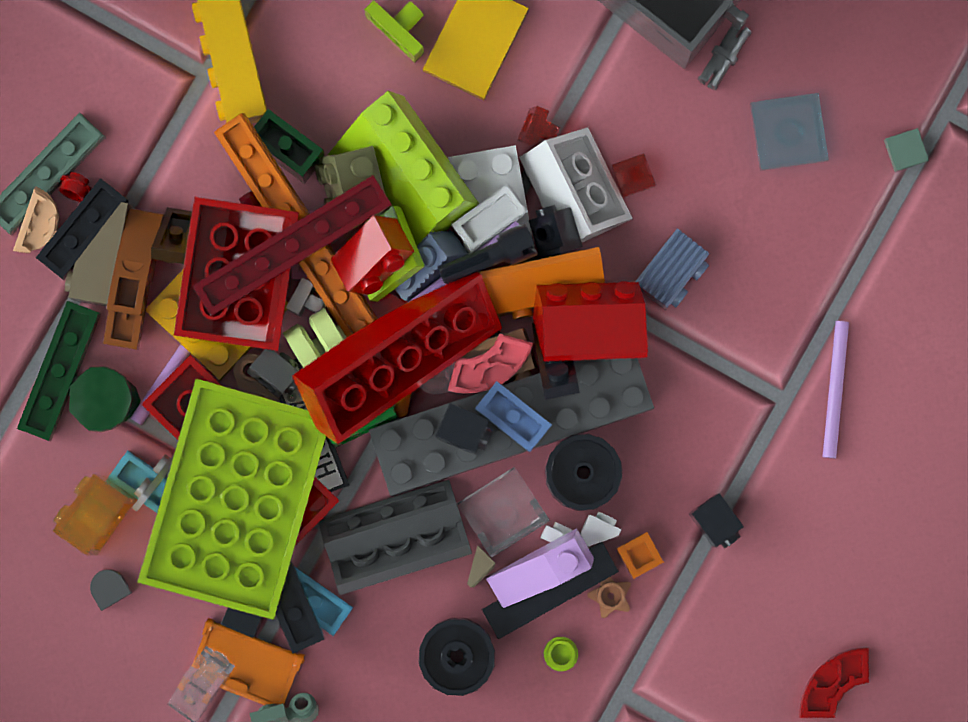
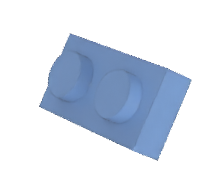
[475,381,552,453]

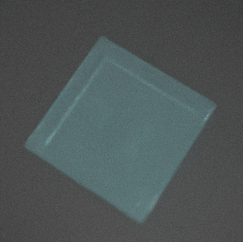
[750,93,829,171]

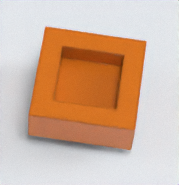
[616,532,664,579]

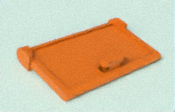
[188,618,305,705]

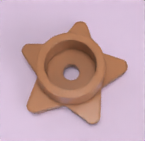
[587,577,631,618]

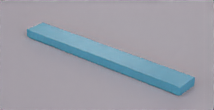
[107,450,353,636]

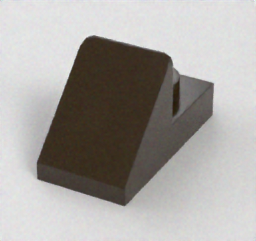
[151,207,192,264]

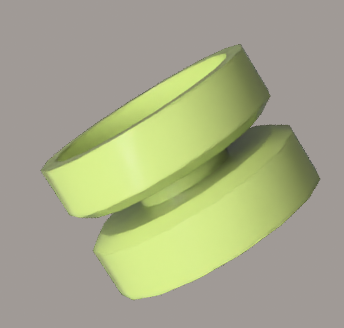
[283,308,347,368]

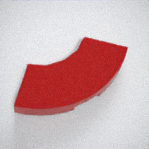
[799,647,869,718]

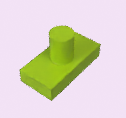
[364,0,424,63]

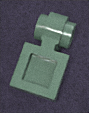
[250,693,319,722]

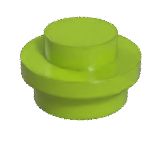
[544,637,578,671]

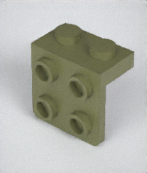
[315,146,389,216]

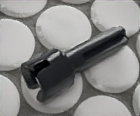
[439,223,538,284]

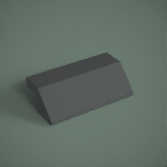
[318,480,472,595]

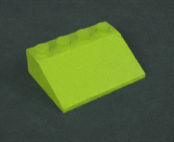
[328,91,479,245]

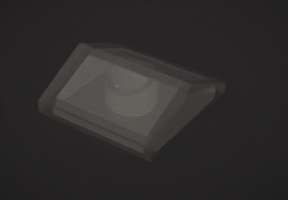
[457,467,550,558]

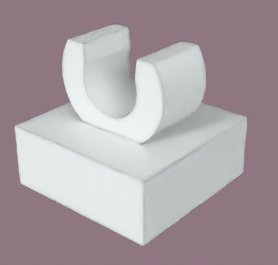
[286,277,326,317]

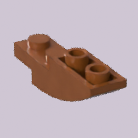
[103,209,164,350]

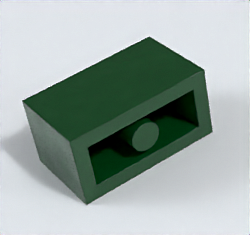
[254,109,324,184]

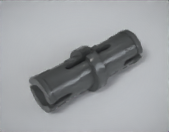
[698,23,752,90]

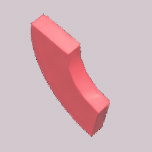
[447,334,534,394]

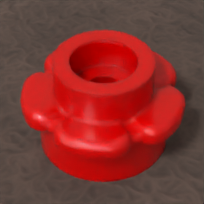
[59,172,91,202]

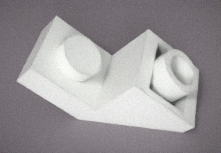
[540,512,621,547]

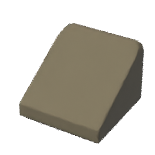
[467,546,496,588]

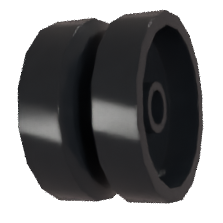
[545,434,622,511]
[419,618,495,696]

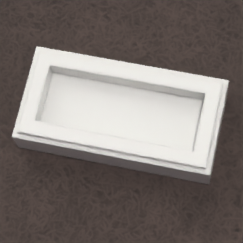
[451,184,528,253]

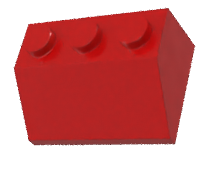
[533,281,648,361]

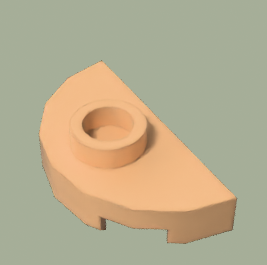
[13,186,60,253]

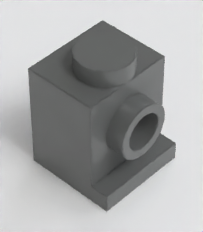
[247,349,298,399]

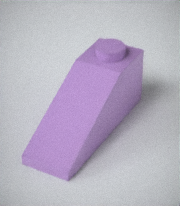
[486,528,594,608]

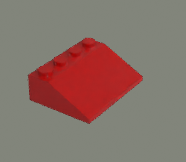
[174,197,299,351]

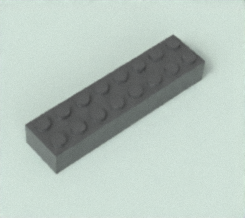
[369,358,654,496]

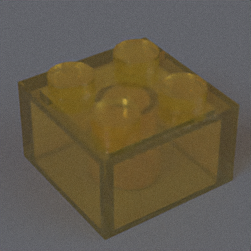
[52,474,137,556]

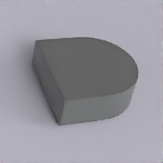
[90,570,132,611]

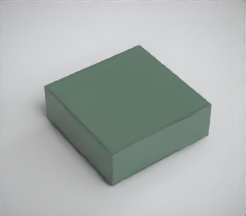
[884,128,929,172]

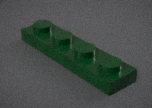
[17,301,101,442]

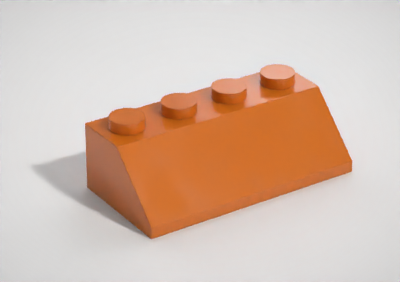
[478,247,605,320]

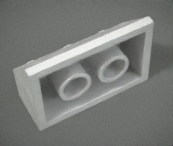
[519,127,632,243]

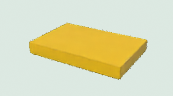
[423,0,529,101]

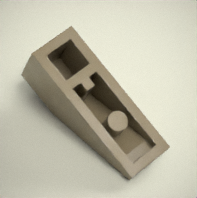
[65,202,133,307]

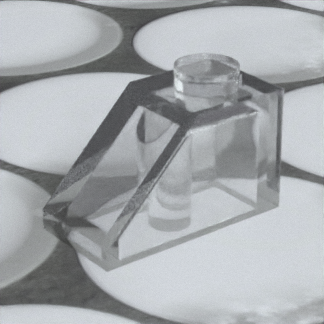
[167,646,235,722]

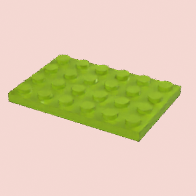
[138,379,326,620]

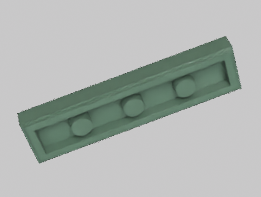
[0,112,106,235]

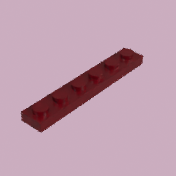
[193,175,392,316]

